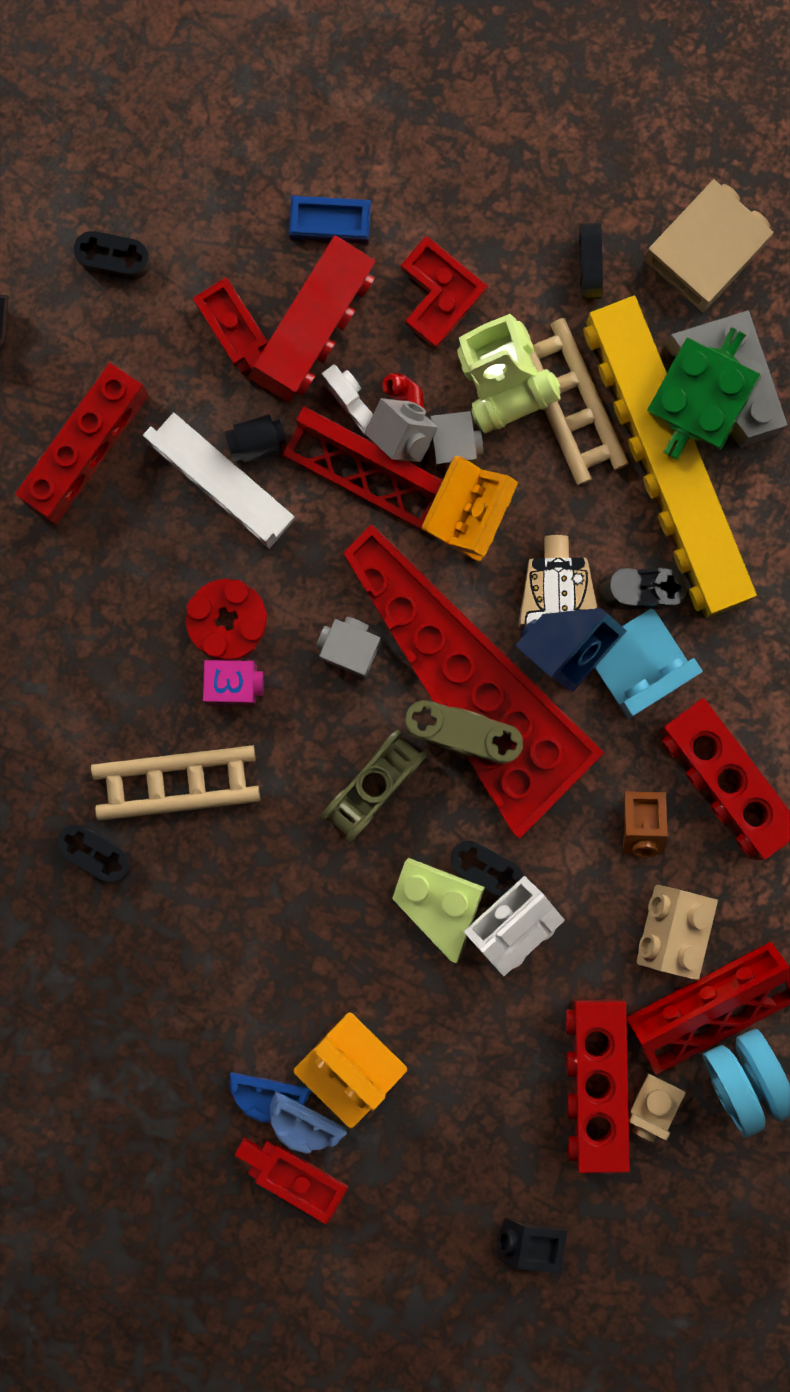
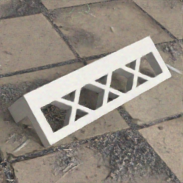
[143,412,295,549]

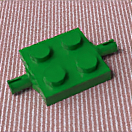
[647,327,761,460]

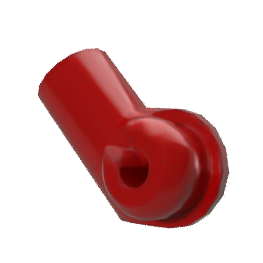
[382,373,424,408]

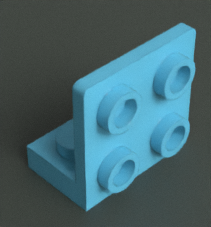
[595,609,703,719]

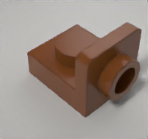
[623,791,668,858]

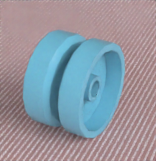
[703,1028,790,1139]

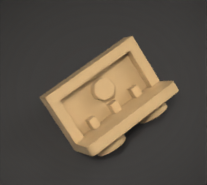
[637,885,718,980]

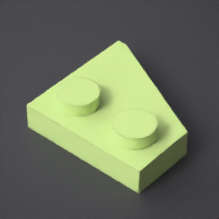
[392,858,485,963]

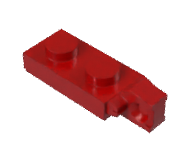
[193,277,268,388]
[234,1137,348,1224]

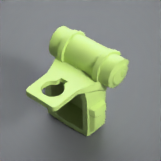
[457,314,561,434]

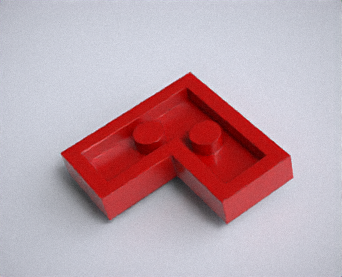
[401,235,488,350]

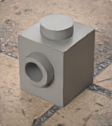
[365,398,438,462]
[430,411,484,475]
[316,617,381,679]

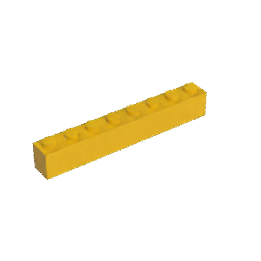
[583,295,757,619]

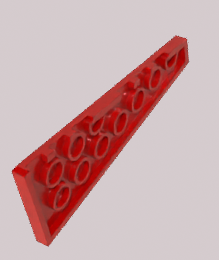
[343,524,604,839]

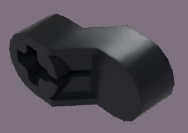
[599,568,687,610]

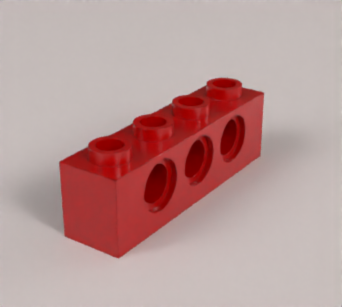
[15,362,149,526]
[659,697,790,860]
[565,999,630,1173]

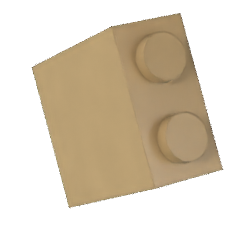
[644,179,774,313]

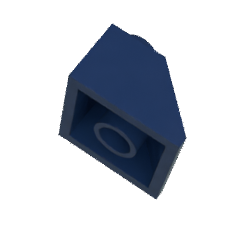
[515,608,627,692]

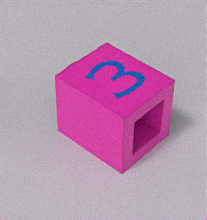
[203,660,264,705]

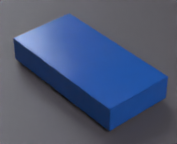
[289,196,371,243]

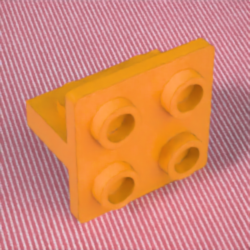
[422,456,519,561]
[294,1012,407,1128]

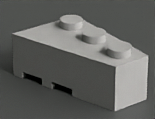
[665,310,787,448]

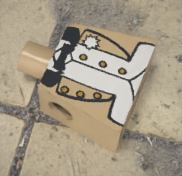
[519,535,597,629]

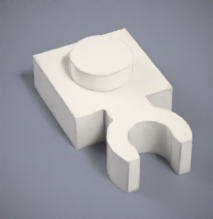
[322,364,373,435]

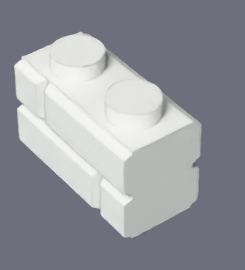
[463,876,565,976]

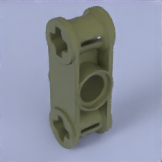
[406,700,523,764]
[320,728,428,844]

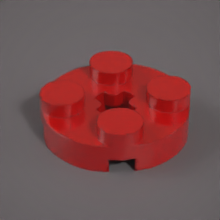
[186,579,268,661]

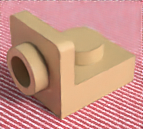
[628,1072,686,1142]

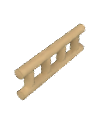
[531,318,629,486]
[91,745,260,821]

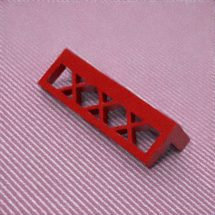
[282,406,443,532]
[626,942,790,1075]

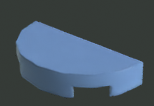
[270,1091,347,1154]

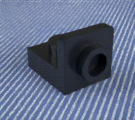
[497,1218,568,1273]

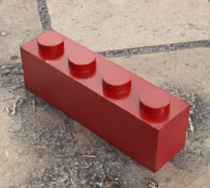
[248,235,376,403]

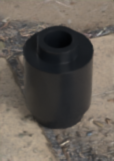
[224,414,287,463]

